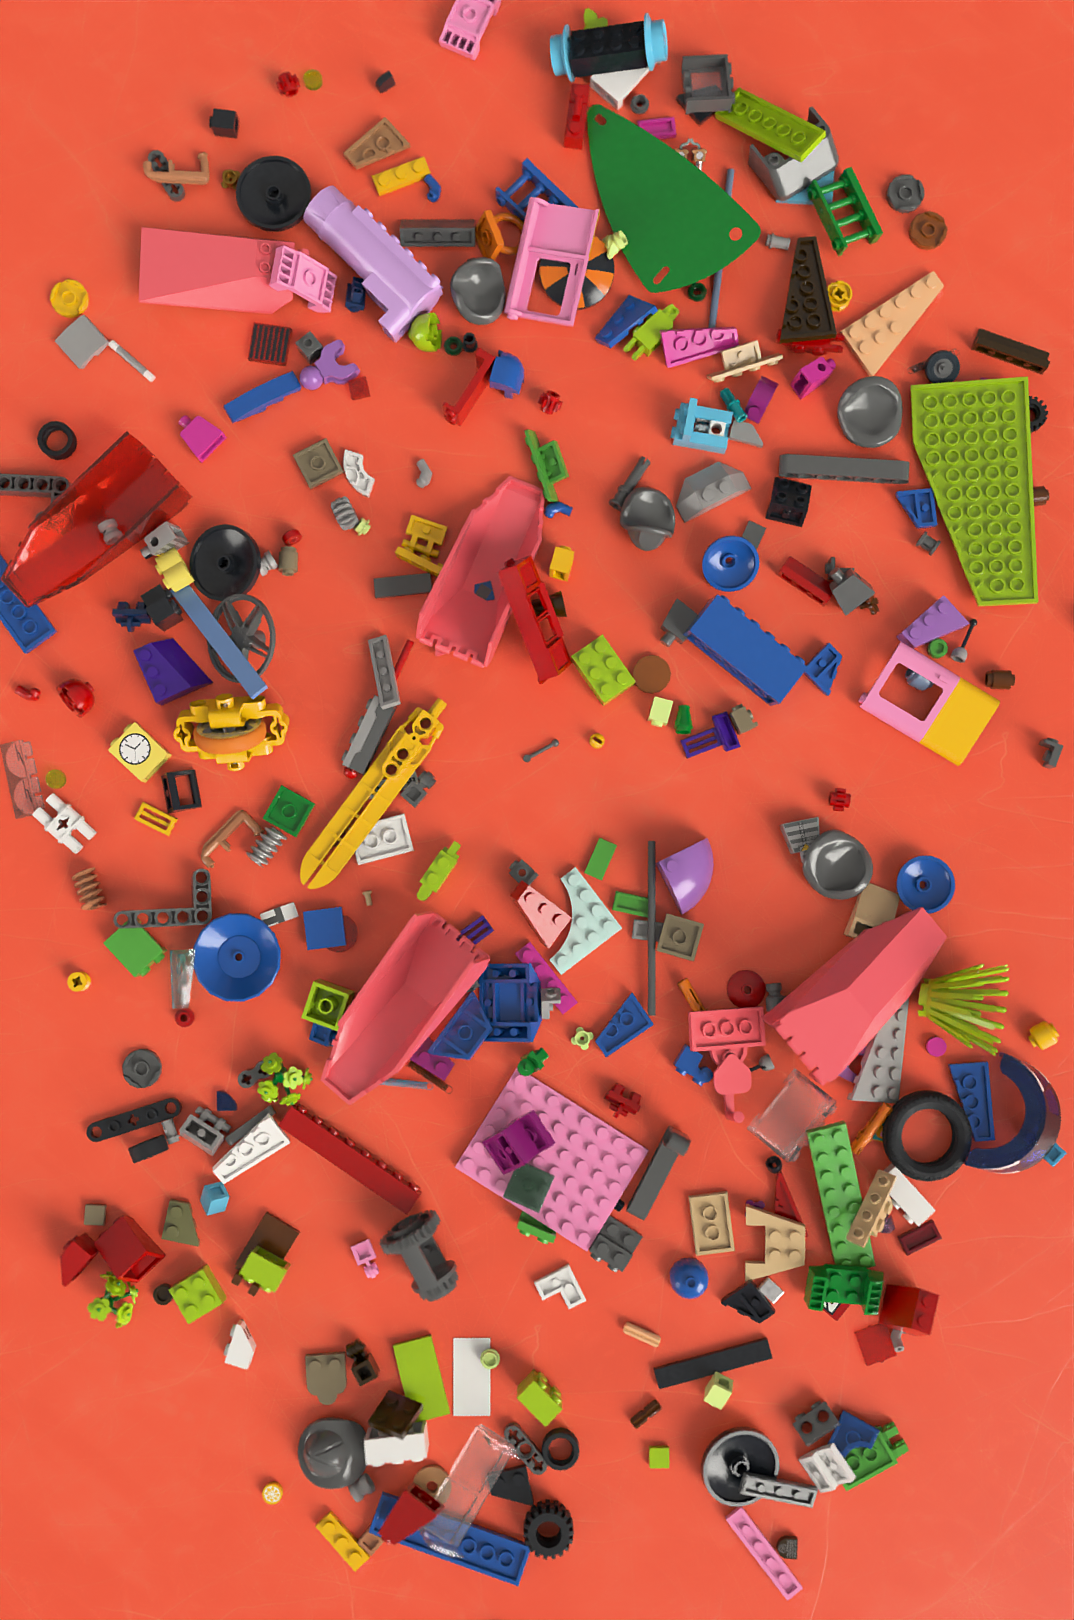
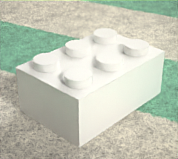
[364,1420,429,1467]

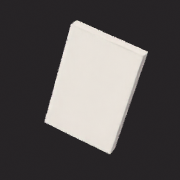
[349,814,414,865]

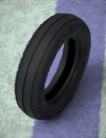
[882,1090,972,1181]

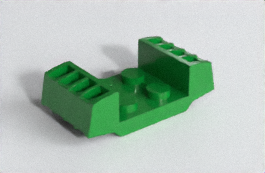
[804,1264,884,1315]

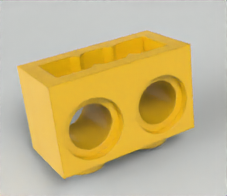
[549,546,574,582]

